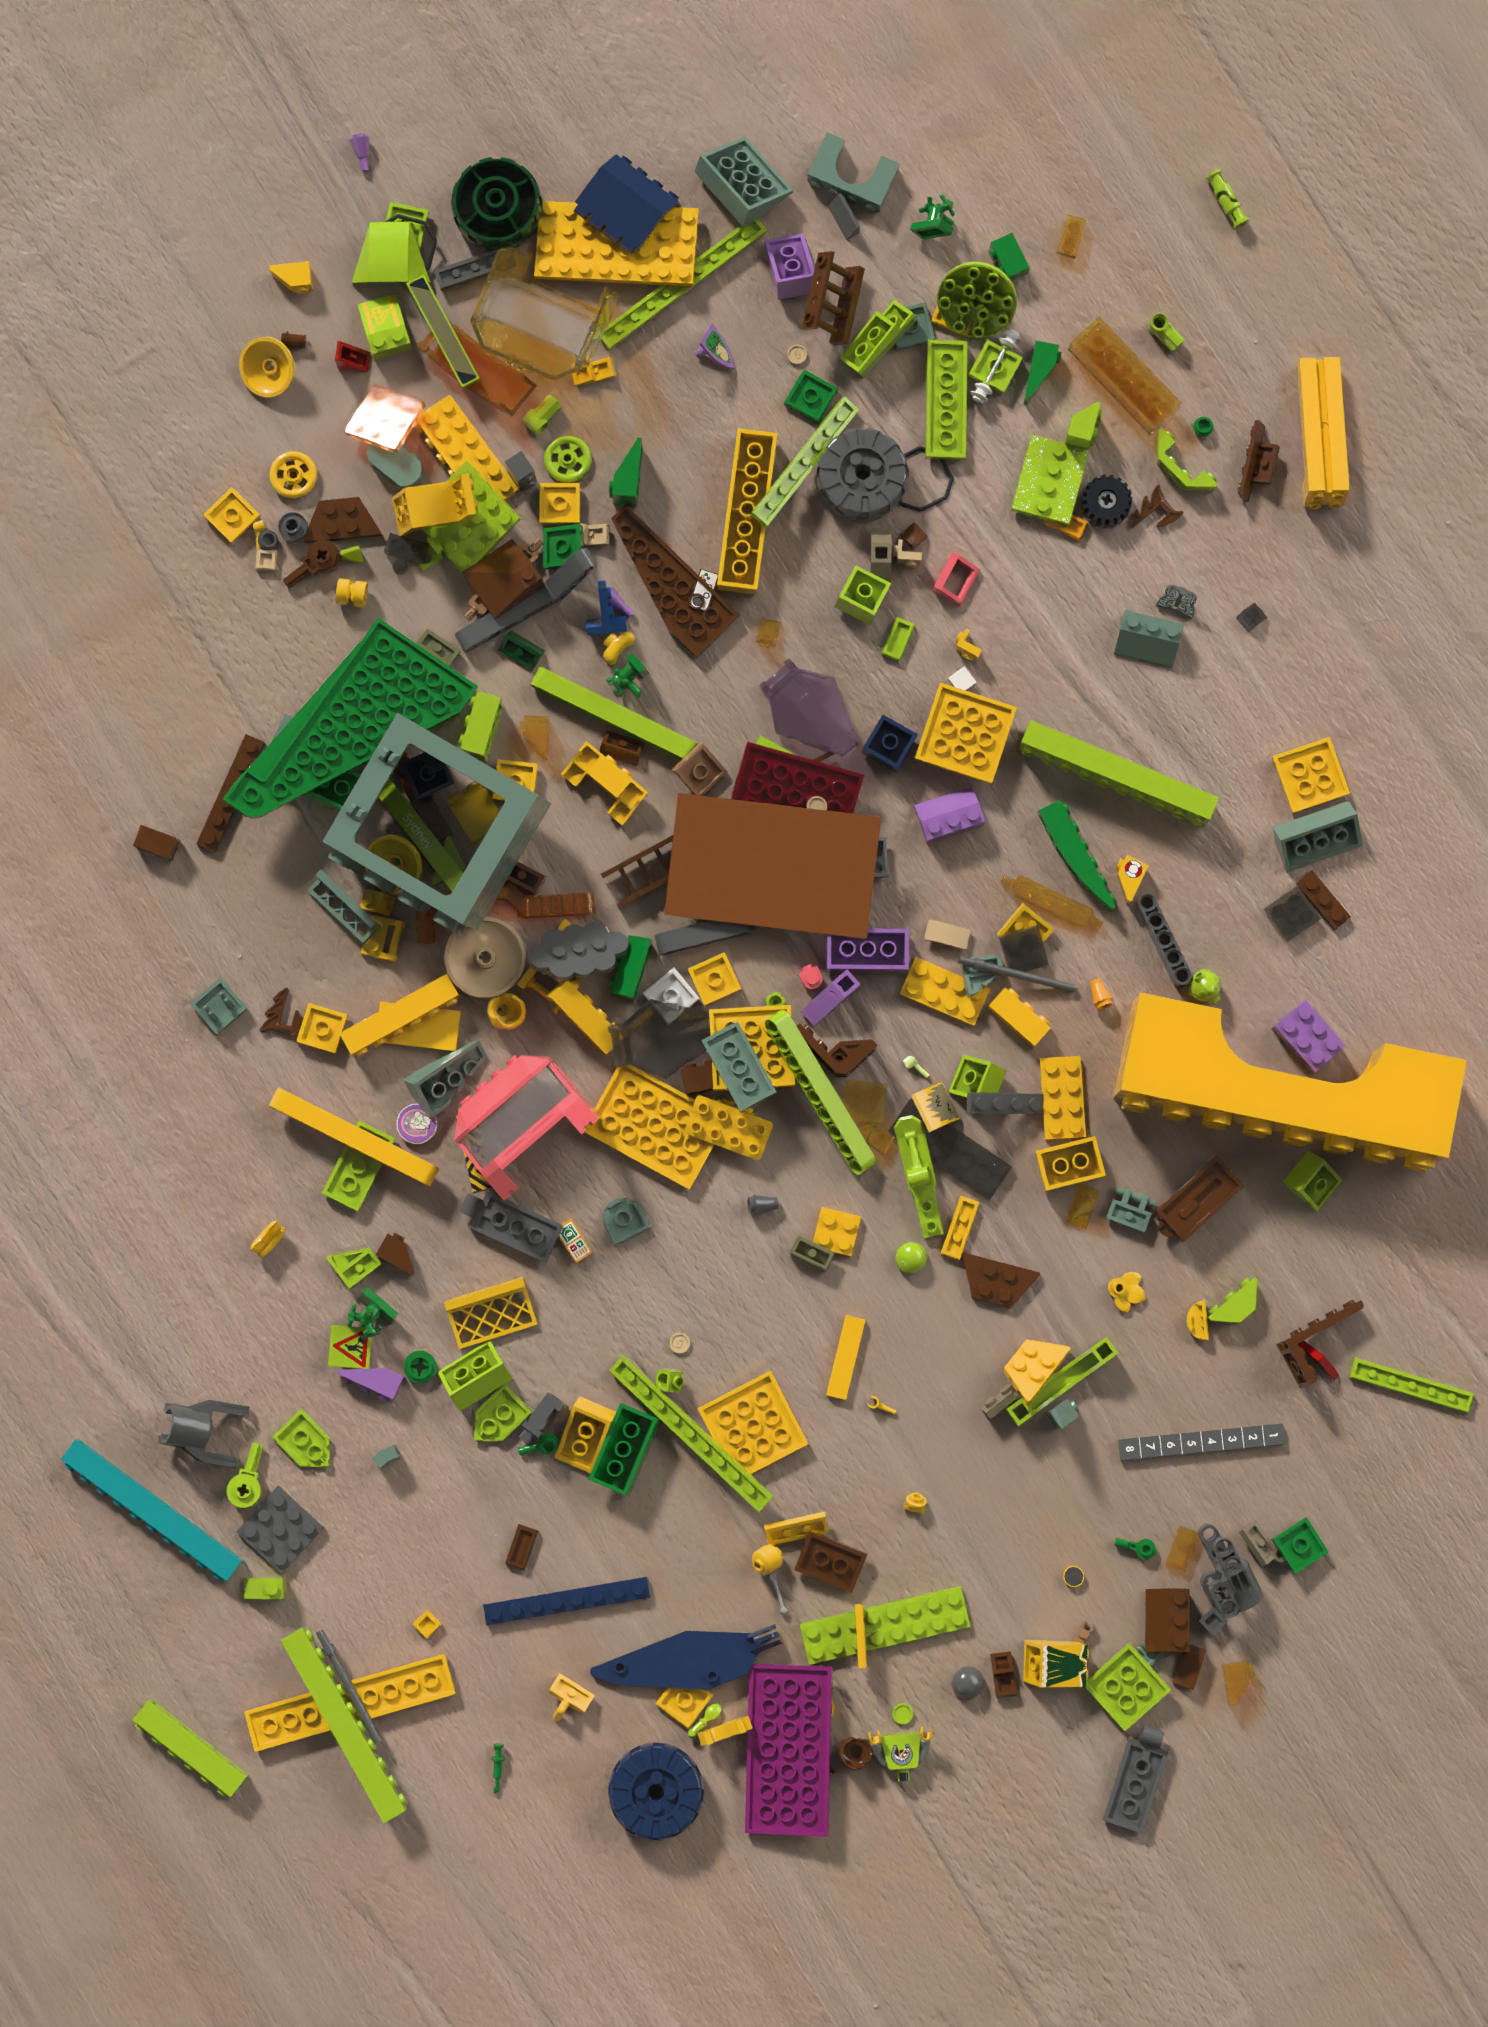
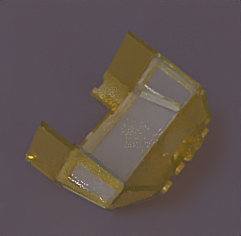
[470,247,620,382]

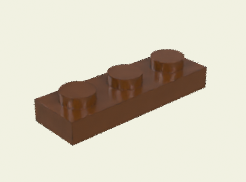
[1296,870,1351,931]

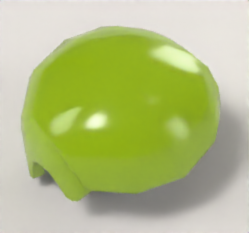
[895,1242,928,1274]

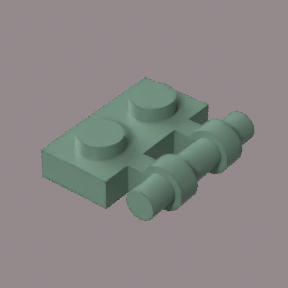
[1106,1186,1156,1233]

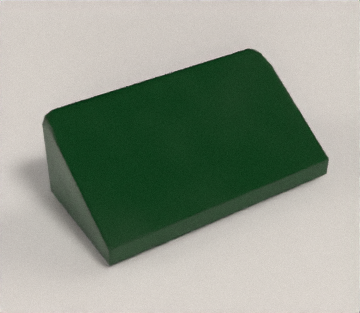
[499,631,545,671]

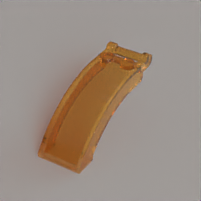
[416,321,537,417]

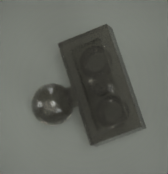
[384,533,429,575]

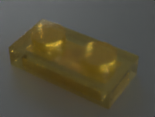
[1056,214,1087,259]
[1165,1526,1199,1572]

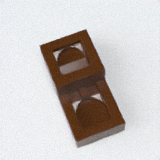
[990,1651,1017,1698]

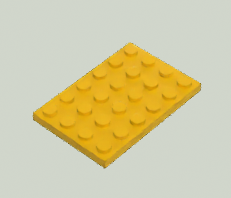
[584,1059,715,1190]

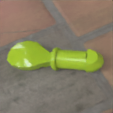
[688,1703,721,1739]

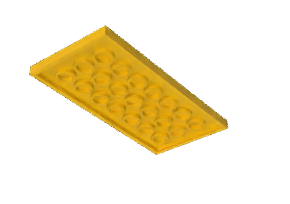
[534,201,699,286]

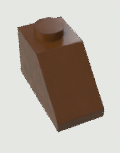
[376,1233,415,1276]

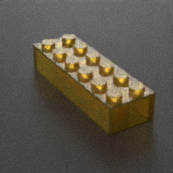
[1068,317,1182,435]

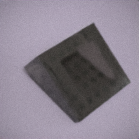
[1236,603,1268,632]

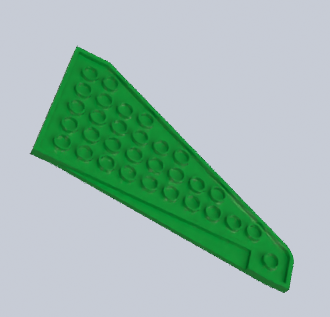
[222,618,478,819]

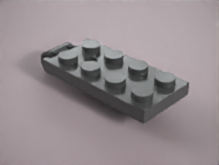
[459,1190,564,1263]
[1102,1725,1169,1834]

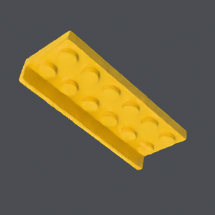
[413,394,519,501]

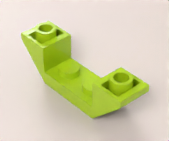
[1156,428,1218,492]

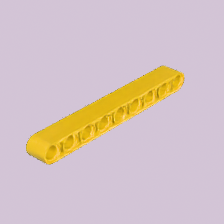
[268,1087,439,1187]

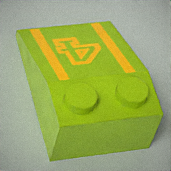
[357,293,412,361]

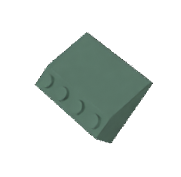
[695,137,794,226]

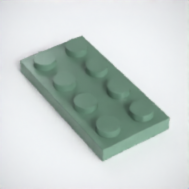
[701,1021,777,1113]

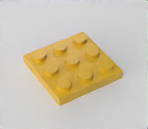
[1272,737,1350,814]

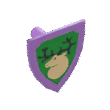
[695,323,735,369]

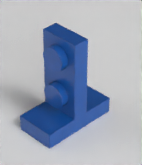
[586,580,627,635]

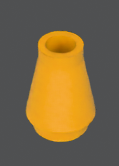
[1090,978,1113,1010]

